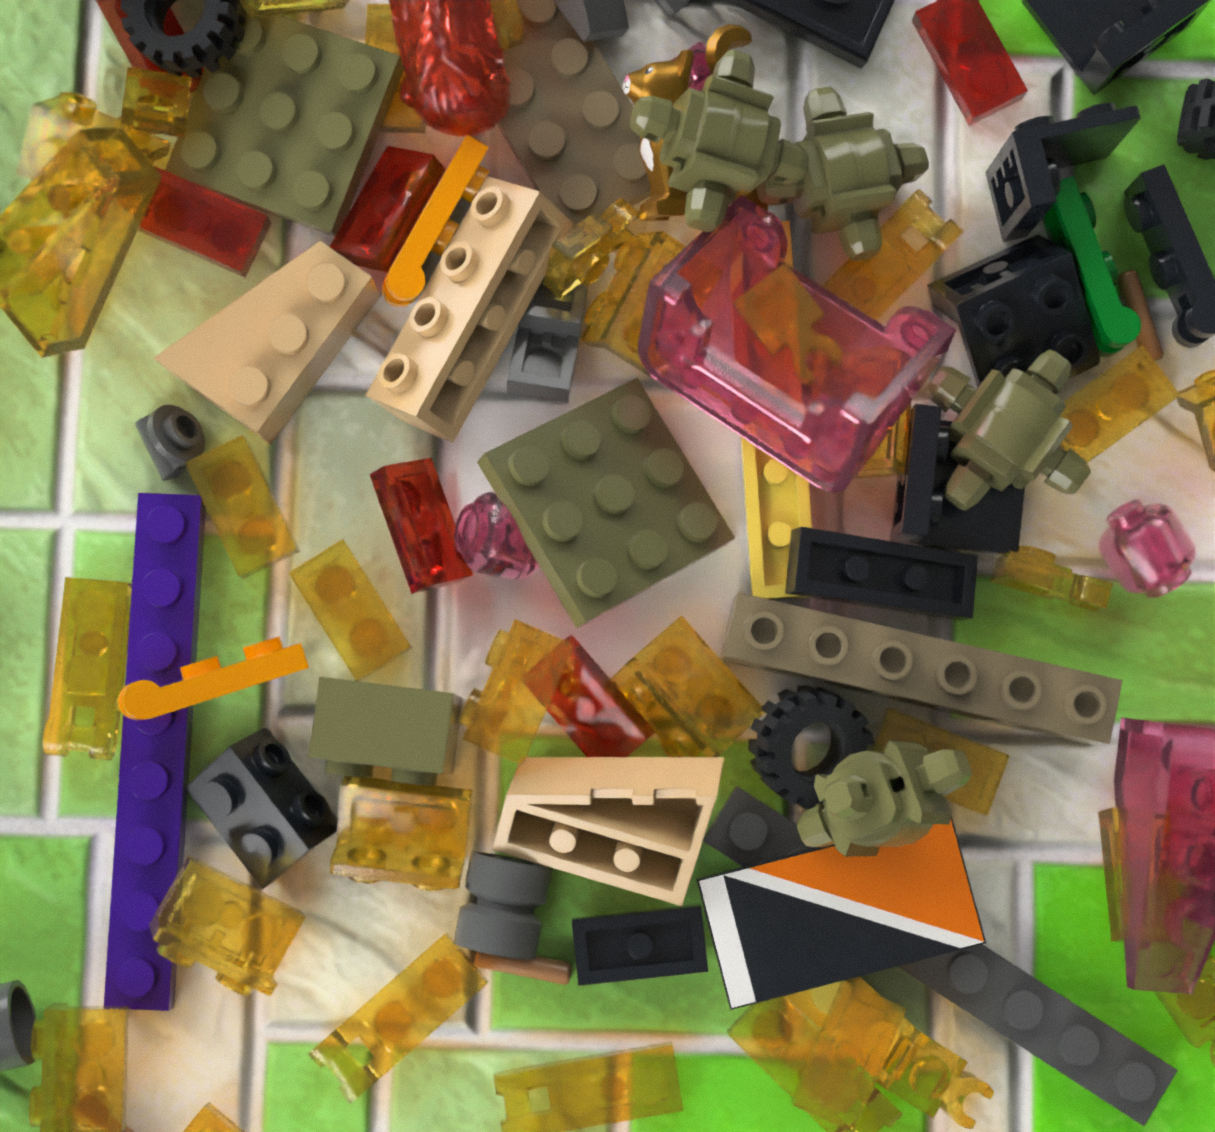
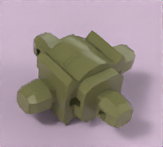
[629,50,809,232]
[756,86,929,261]
[925,350,1091,511]
[797,740,972,857]

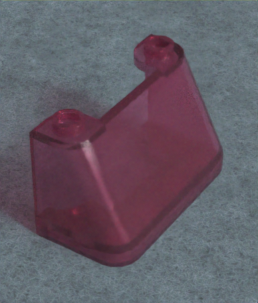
[638,195,956,493]

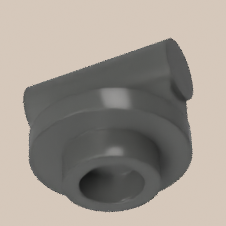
[135,405,205,481]

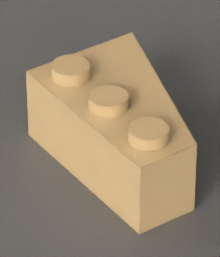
[154,241,381,445]
[492,757,724,906]

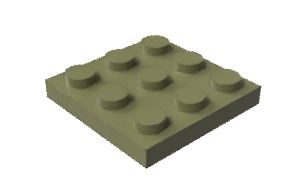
[164,2,406,238]
[477,378,735,629]

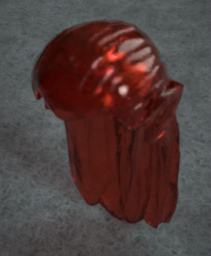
[389,0,512,138]

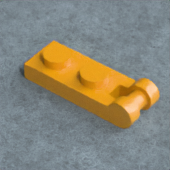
[382,134,489,308]
[118,636,309,720]

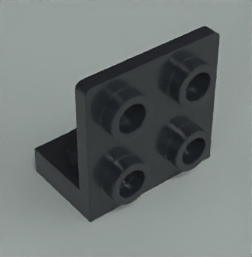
[1022,0,1211,96]
[985,102,1141,242]
[927,234,1100,388]
[890,404,1025,556]

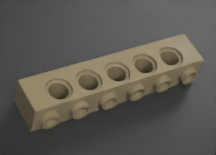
[720,592,1123,745]

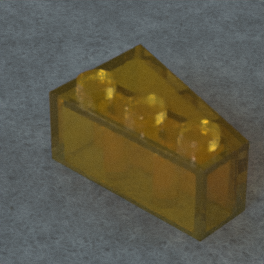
[0,127,162,358]

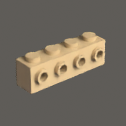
[366,176,574,443]

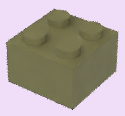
[308,677,463,786]

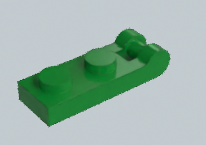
[1042,175,1141,357]

